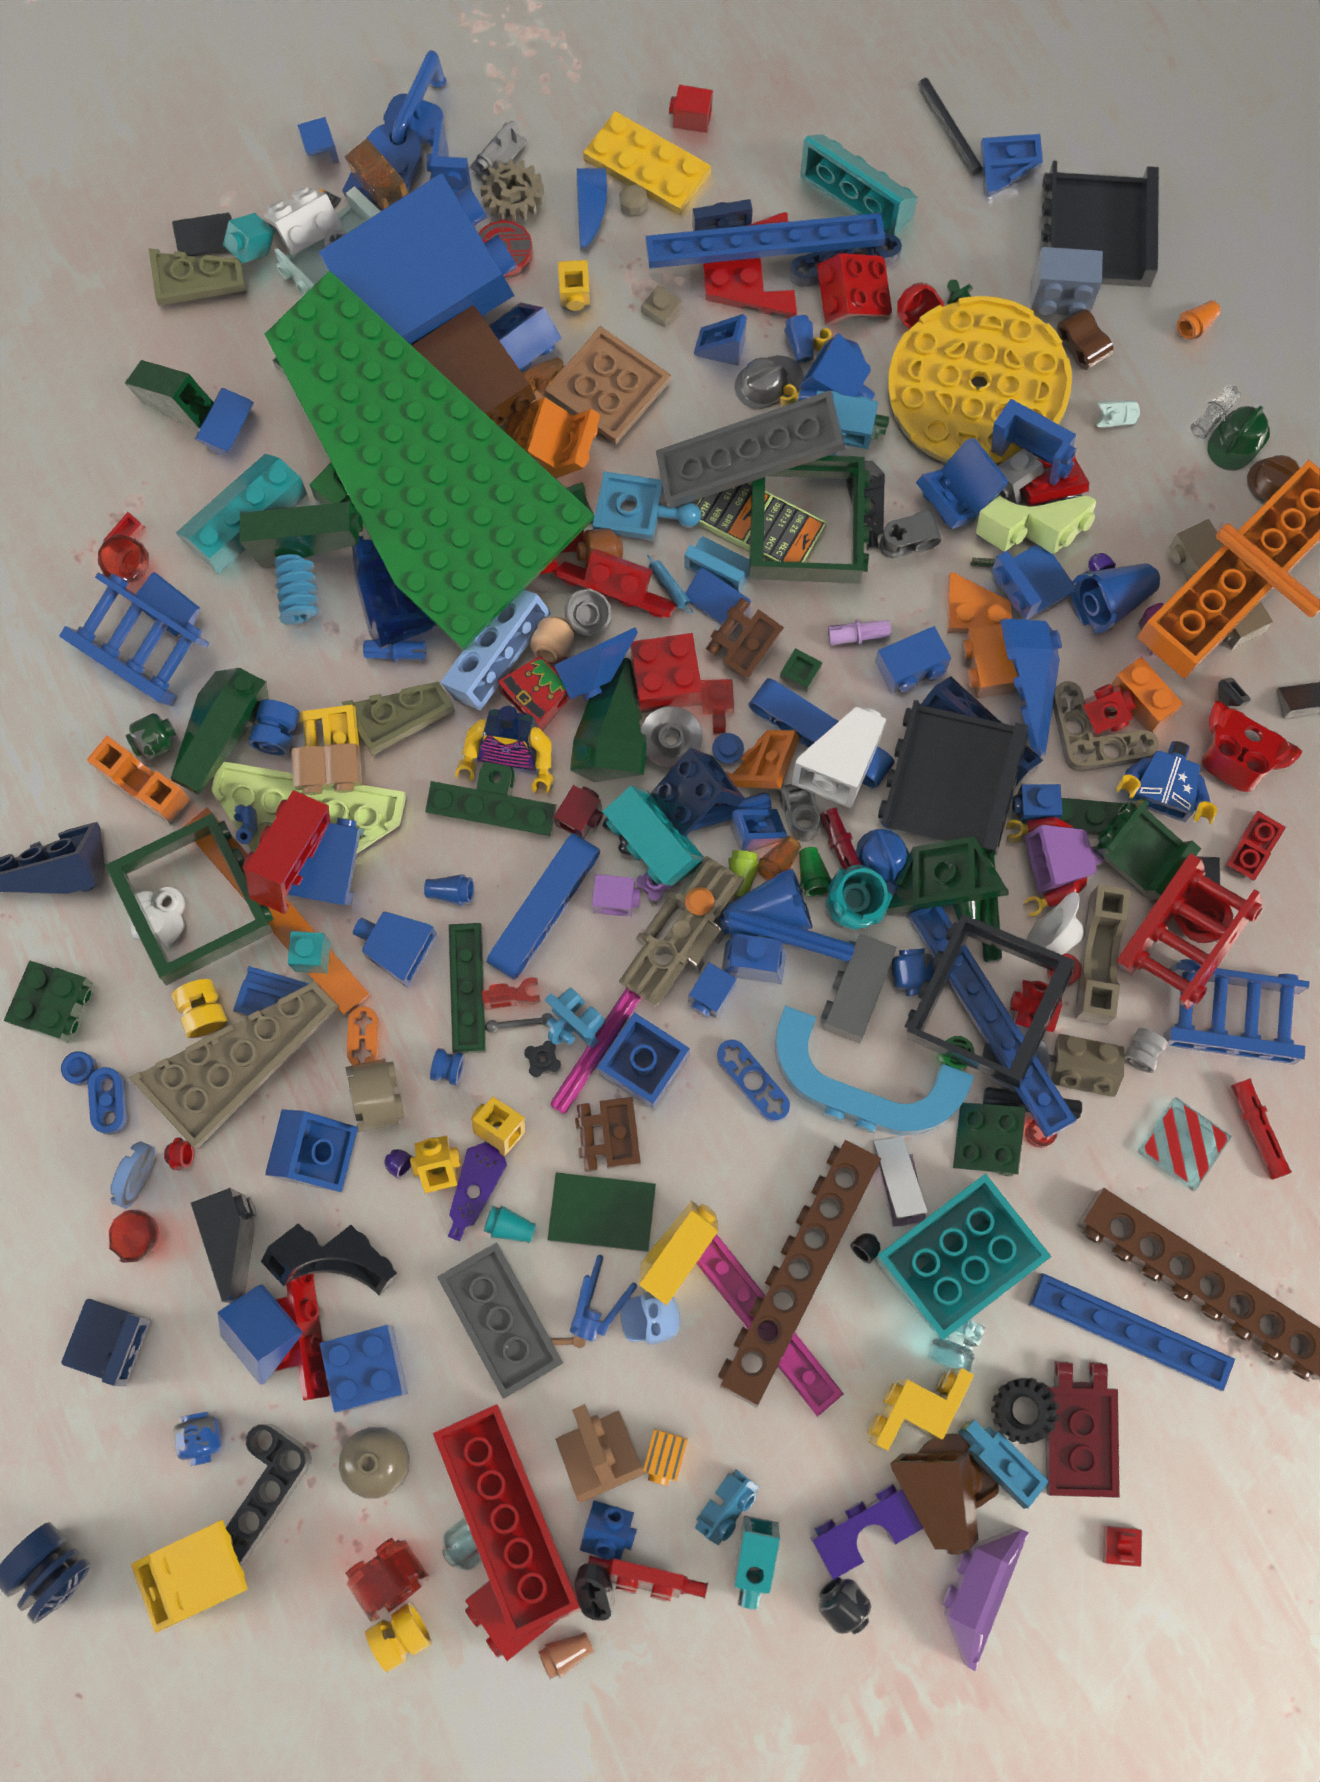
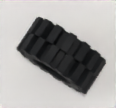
[991,1378,1059,1444]

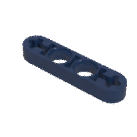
[790,234,902,287]

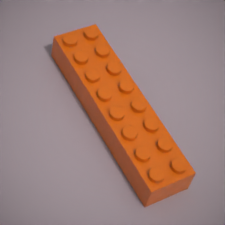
[1136,460,1320,679]

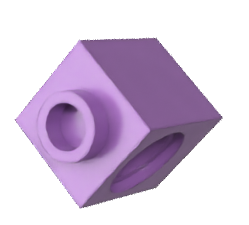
[592,874,640,917]

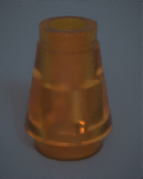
[758,836,801,881]

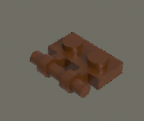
[705,597,784,679]
[575,1097,641,1172]

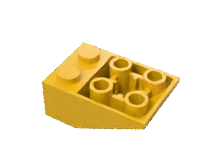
[131,1520,248,1633]

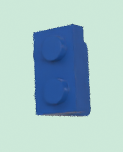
[426,118,472,193]
[916,438,1008,529]
[991,545,1075,620]

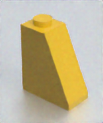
[639,1200,718,1305]

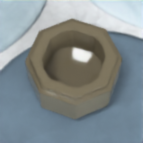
[619,184,648,216]

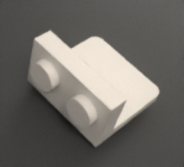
[262,186,343,256]

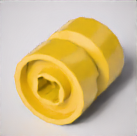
[171,978,228,1038]
[365,1602,432,1673]

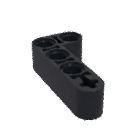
[226,1424,312,1566]

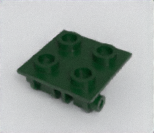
[953,1102,1026,1177]

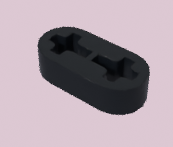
[574,1563,615,1621]

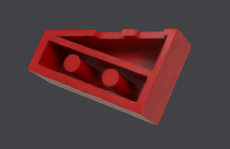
[243,790,330,915]

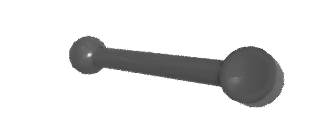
[485,1013,553,1033]

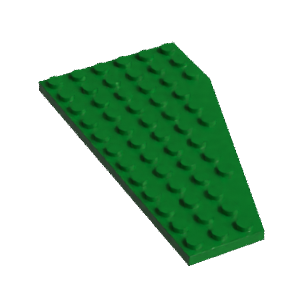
[264,270,595,650]

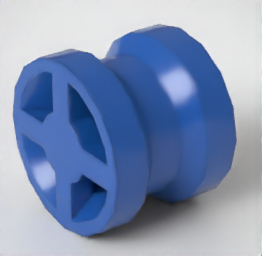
[430,1048,465,1086]

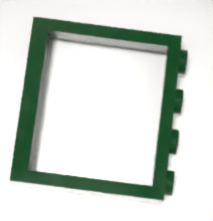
[749,455,870,584]
[105,813,274,986]

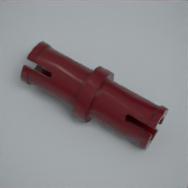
[820,807,862,869]

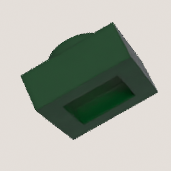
[779,648,823,692]

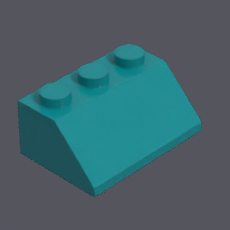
[602,786,705,886]

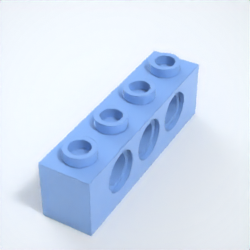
[440,589,551,711]

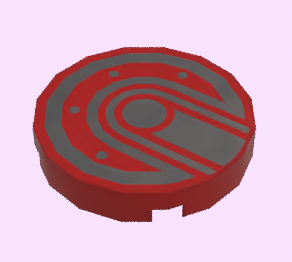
[478,220,533,277]

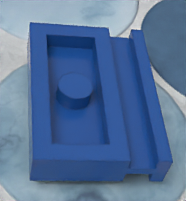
[233,966,310,1017]

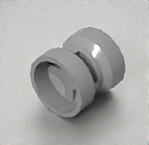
[1124,1028,1168,1073]

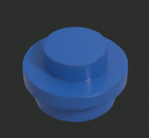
[712,733,744,764]

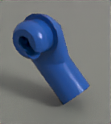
[233,804,258,844]

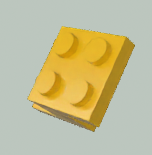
[867,1368,974,1451]

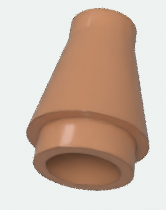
[538,1632,594,1679]

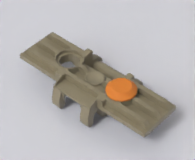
[619,855,744,1007]

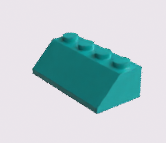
[800,134,918,236]
[176,453,307,574]

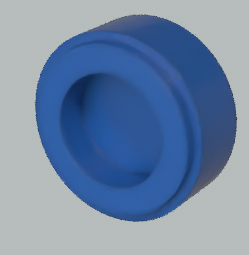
[61,1051,97,1086]

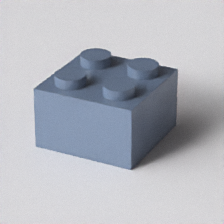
[1030,247,1103,316]

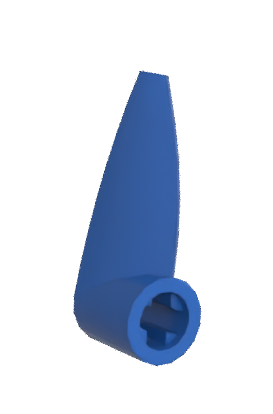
[577,168,607,249]

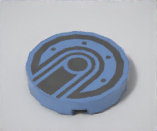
[110,1141,155,1209]

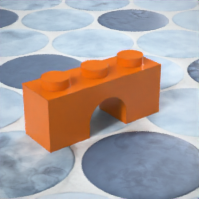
[87,735,190,825]

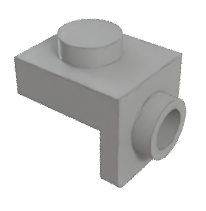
[997,448,1044,504]

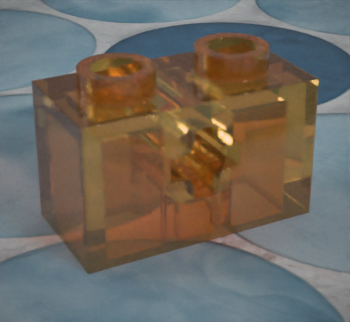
[344,138,409,210]

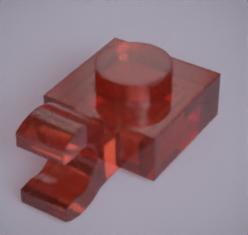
[701,679,734,734]
[482,977,541,1010]

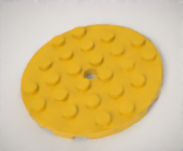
[888,296,1072,466]

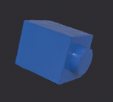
[688,962,737,1018]

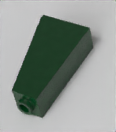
[240,502,363,568]

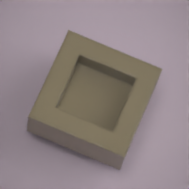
[641,285,682,328]

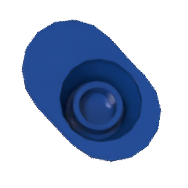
[856,829,909,900]

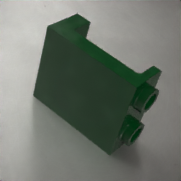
[1093,799,1202,900]

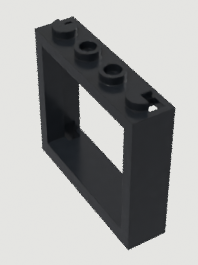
[904,914,1075,1089]

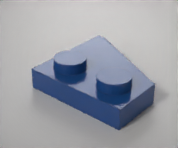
[980,134,1043,197]

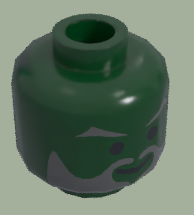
[126,713,177,760]

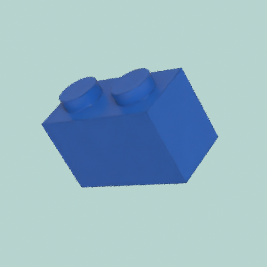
[875,626,951,694]

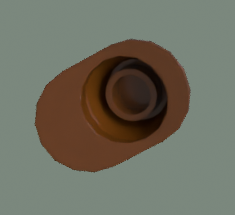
[1247,455,1300,501]

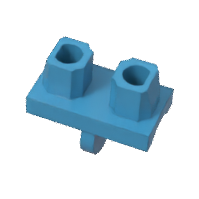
[544,987,606,1048]

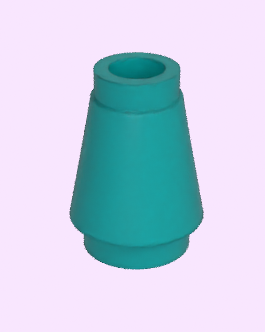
[483,1205,536,1243]

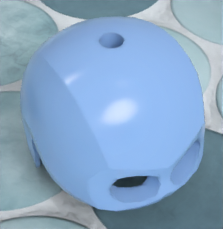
[620,1292,680,1345]

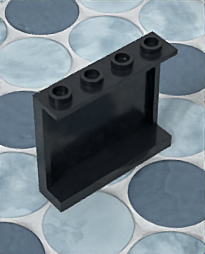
[1041,161,1159,287]
[878,700,1029,855]

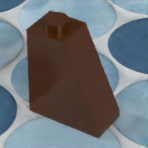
[891,1453,979,1555]

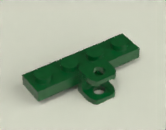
[425,762,557,836]

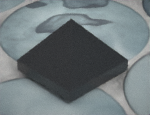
[1218,677,1251,706]

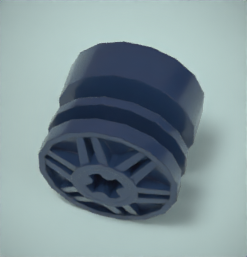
[0,1522,92,1624]

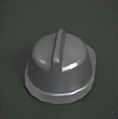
[734,355,804,408]

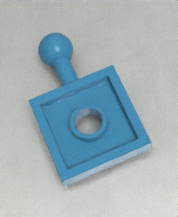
[592,471,701,541]

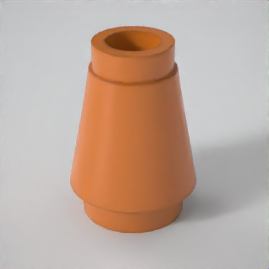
[1177,300,1221,340]

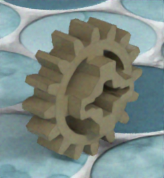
[480,158,544,222]

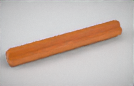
[1216,523,1320,618]

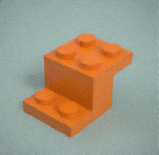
[505,397,601,479]

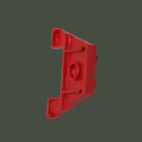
[703,212,797,319]

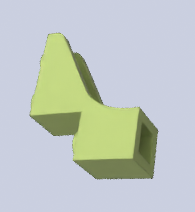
[976,496,1096,555]

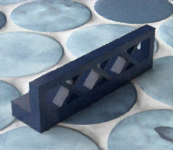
[920,676,1043,790]

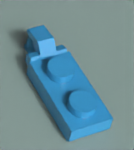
[958,1419,1048,1509]

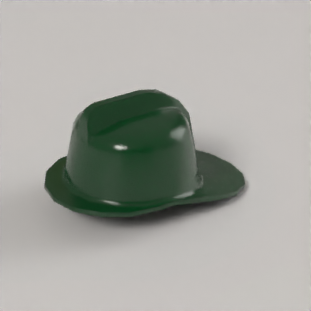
[1207,405,1270,470]

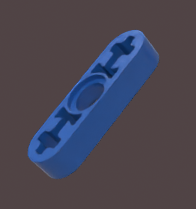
[717,1040,790,1122]

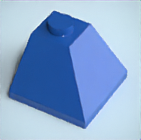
[555,627,638,700]

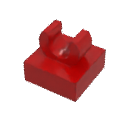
[1103,1526,1142,1567]

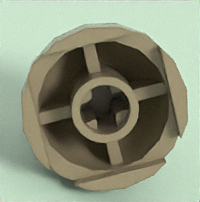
[339,1427,410,1499]

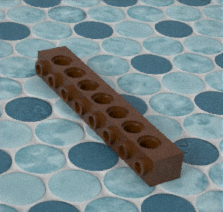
[717,1140,881,1408]
[1076,1188,1320,1382]

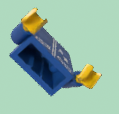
[780,328,875,407]
[1115,741,1218,824]

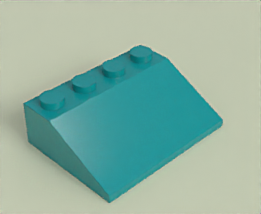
[875,1173,1052,1341]

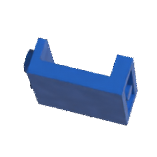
[991,399,1077,486]
[288,818,365,905]

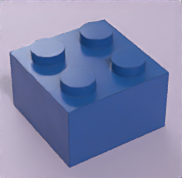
[597,1012,690,1110]
[320,1325,408,1413]

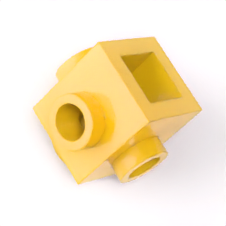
[410,1135,461,1193]

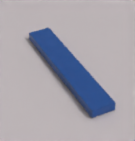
[1028,1273,1235,1391]

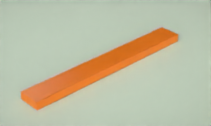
[182,807,371,1017]

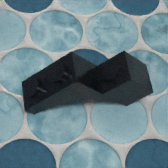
[261,1223,397,1295]

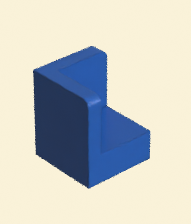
[297,117,339,164]

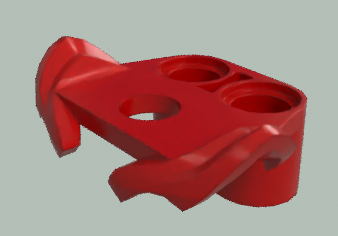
[1201,701,1302,792]

